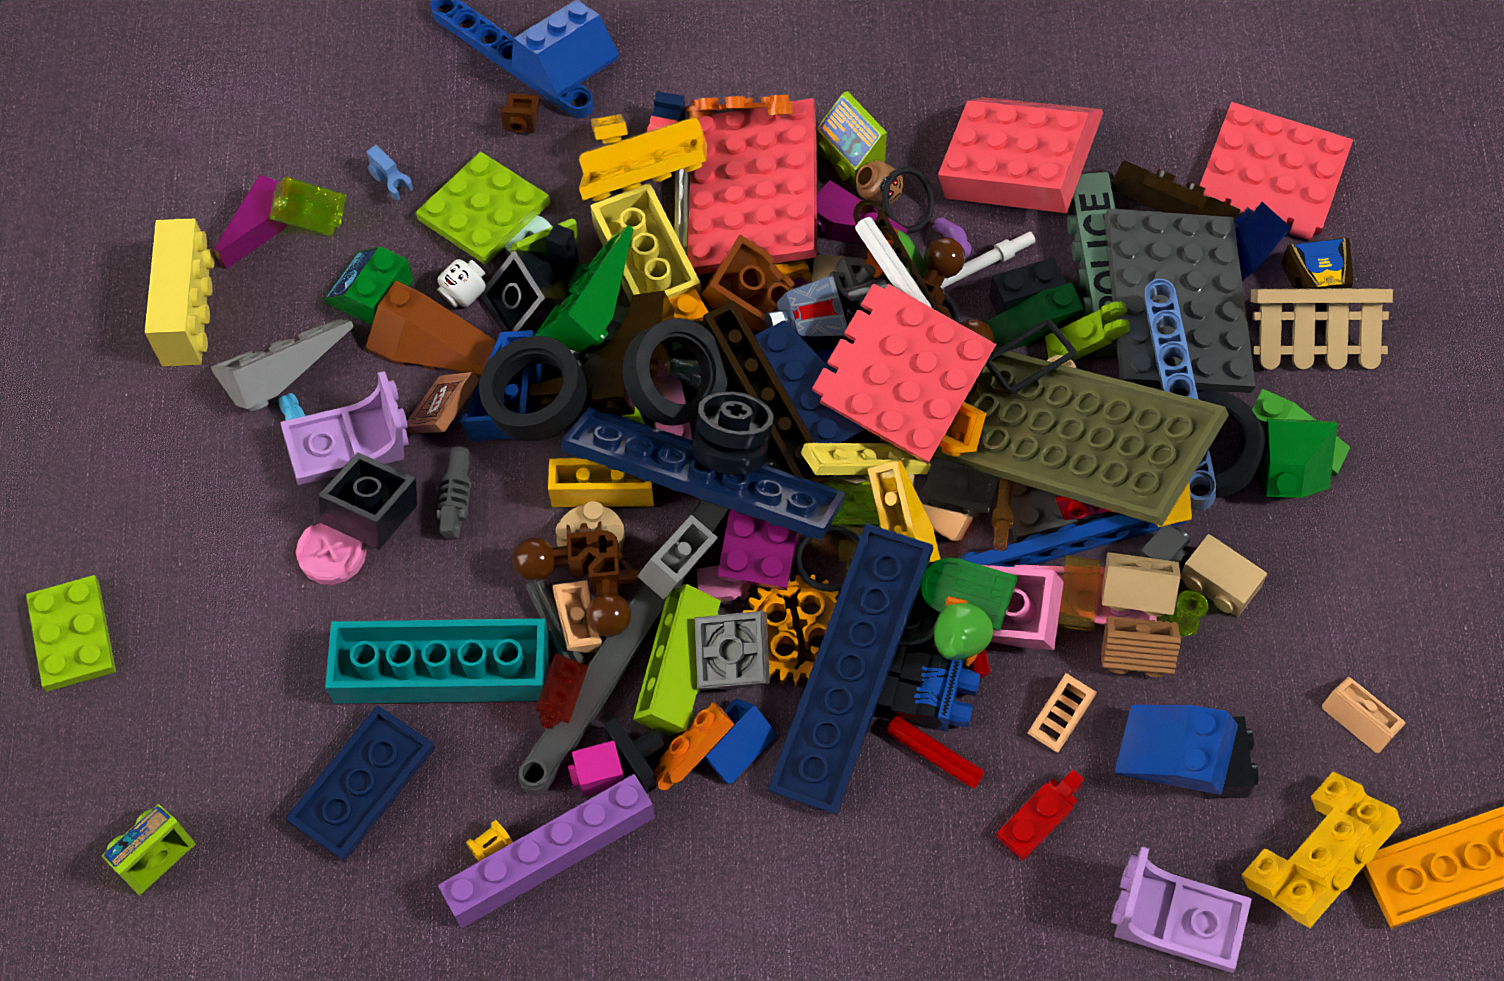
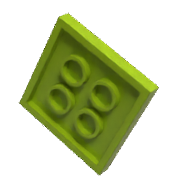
[415,151,551,265]

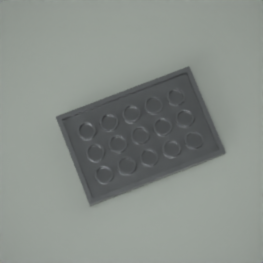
[1104,208,1256,393]

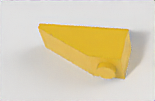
[868,460,940,563]

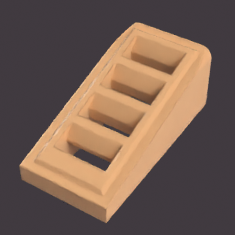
[922,503,973,541]
[1027,673,1097,753]

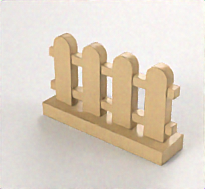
[1251,288,1393,369]

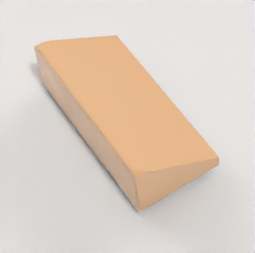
[552,580,602,653]
[1322,676,1406,753]

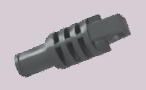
[437,447,472,540]

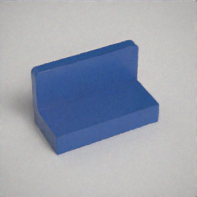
[701,698,776,784]

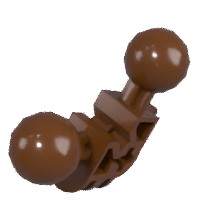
[923,237,994,343]
[512,521,640,638]

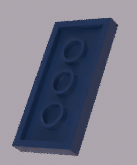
[285,705,435,863]

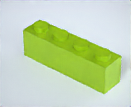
[633,584,721,736]

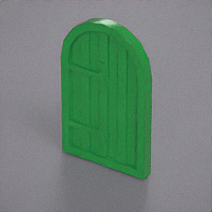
[921,557,1018,631]

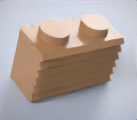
[1101,615,1181,677]

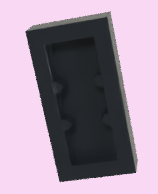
[604,717,665,793]

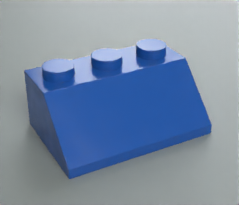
[511,0,619,99]

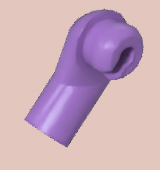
[933,217,972,258]

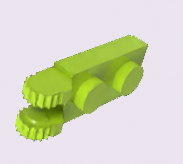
[1045,301,1130,361]

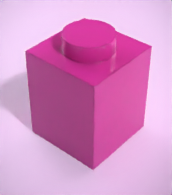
[568,741,624,797]

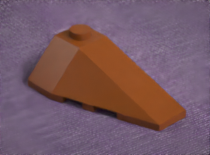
[700,234,827,354]
[366,281,497,377]

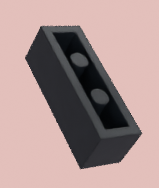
[546,223,579,279]

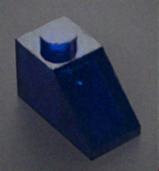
[1234,202,1291,281]

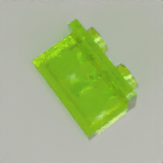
[823,481,881,529]

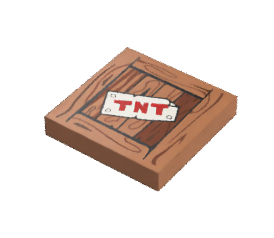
[405,372,480,434]

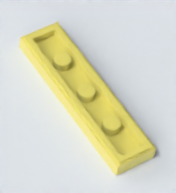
[801,443,932,475]

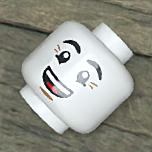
[437,259,486,308]

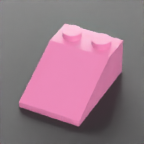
[982,565,1064,650]

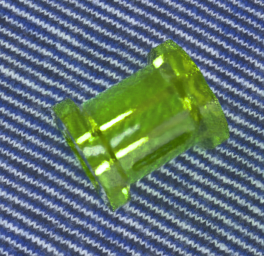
[1168,591,1209,637]

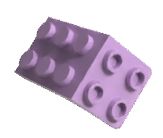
[280,371,409,485]
[1111,847,1252,973]

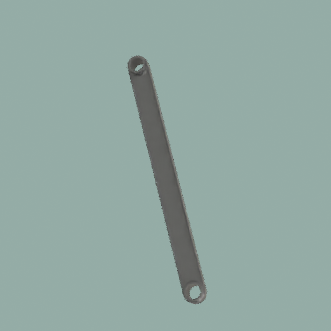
[518,499,730,796]

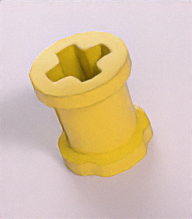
[466,820,513,862]

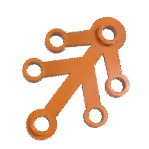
[685,95,793,119]

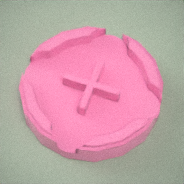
[296,520,367,585]

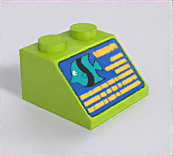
[816,91,887,188]
[101,804,196,896]

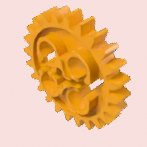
[743,573,840,687]

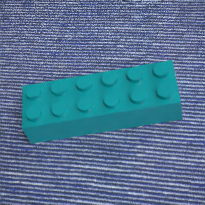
[325,618,549,704]

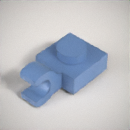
[366,145,413,201]

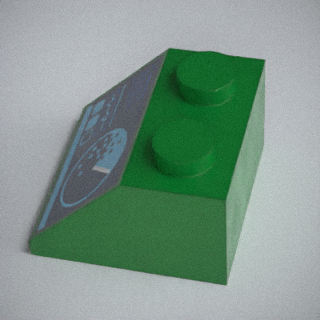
[323,246,414,325]

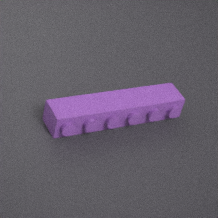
[438,774,655,929]

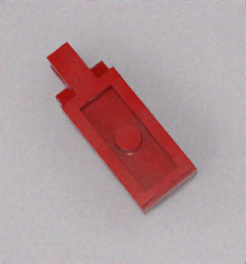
[996,770,1084,861]

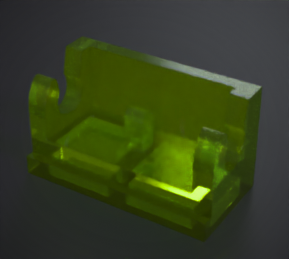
[269,177,347,236]

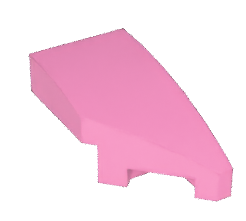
[697,565,752,602]

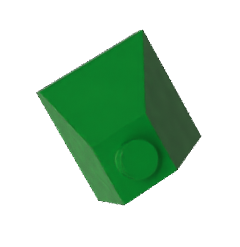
[1260,418,1338,498]

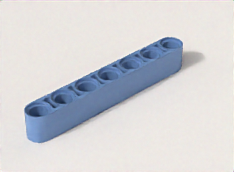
[1145,279,1216,510]

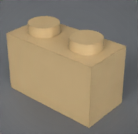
[1180,534,1268,617]
[1101,552,1181,616]

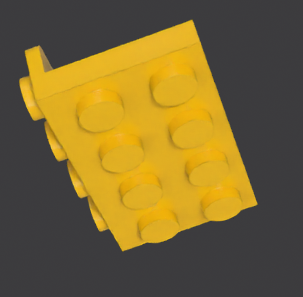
[579,117,708,201]

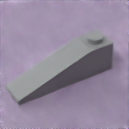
[211,319,354,411]

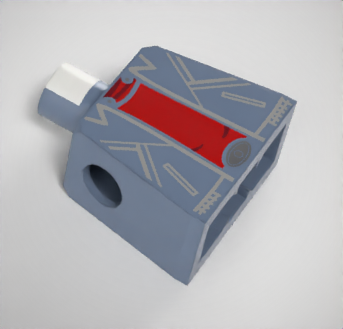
[765,276,848,347]

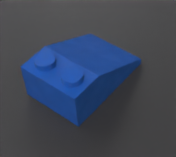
[1114,704,1238,795]

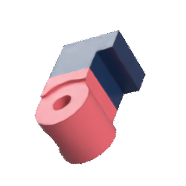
[647,91,686,132]

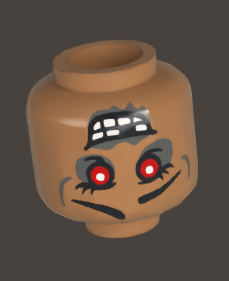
[856,160,903,207]

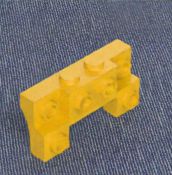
[1242,772,1401,928]

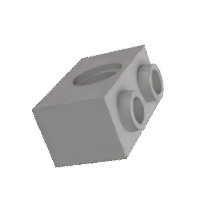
[637,514,718,600]

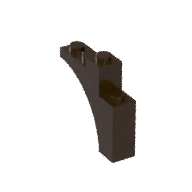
[528,291,674,416]

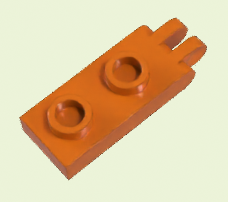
[653,701,735,790]

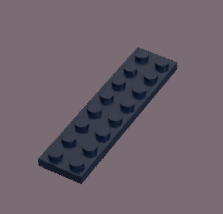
[561,406,846,540]
[768,523,934,816]

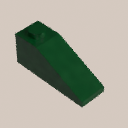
[984,282,1084,351]

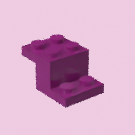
[717,509,801,591]

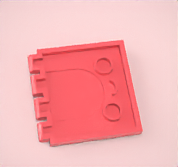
[1200,102,1353,241]
[811,284,996,464]

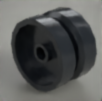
[691,391,774,475]

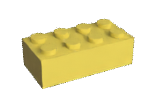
[590,183,701,303]
[145,218,215,366]

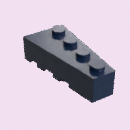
[754,320,872,443]

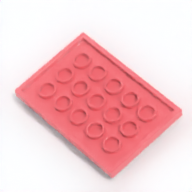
[687,98,817,275]

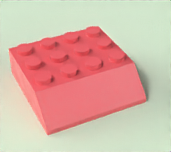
[938,97,1103,213]

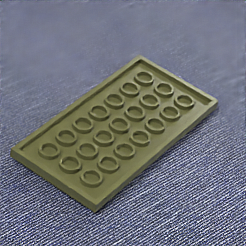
[932,348,1229,526]

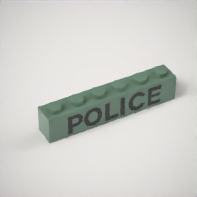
[1067,172,1118,357]

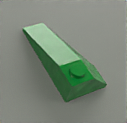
[535,225,633,352]

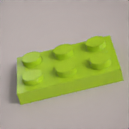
[26,575,116,692]

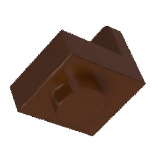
[501,93,541,133]

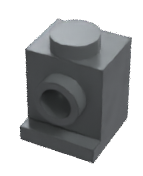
[1139,525,1190,566]

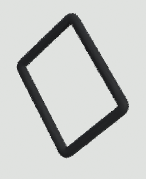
[985,320,1076,394]

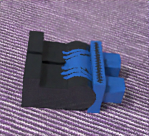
[877,645,981,732]

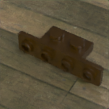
[1111,161,1241,224]

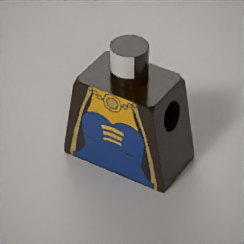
[1281,237,1353,311]

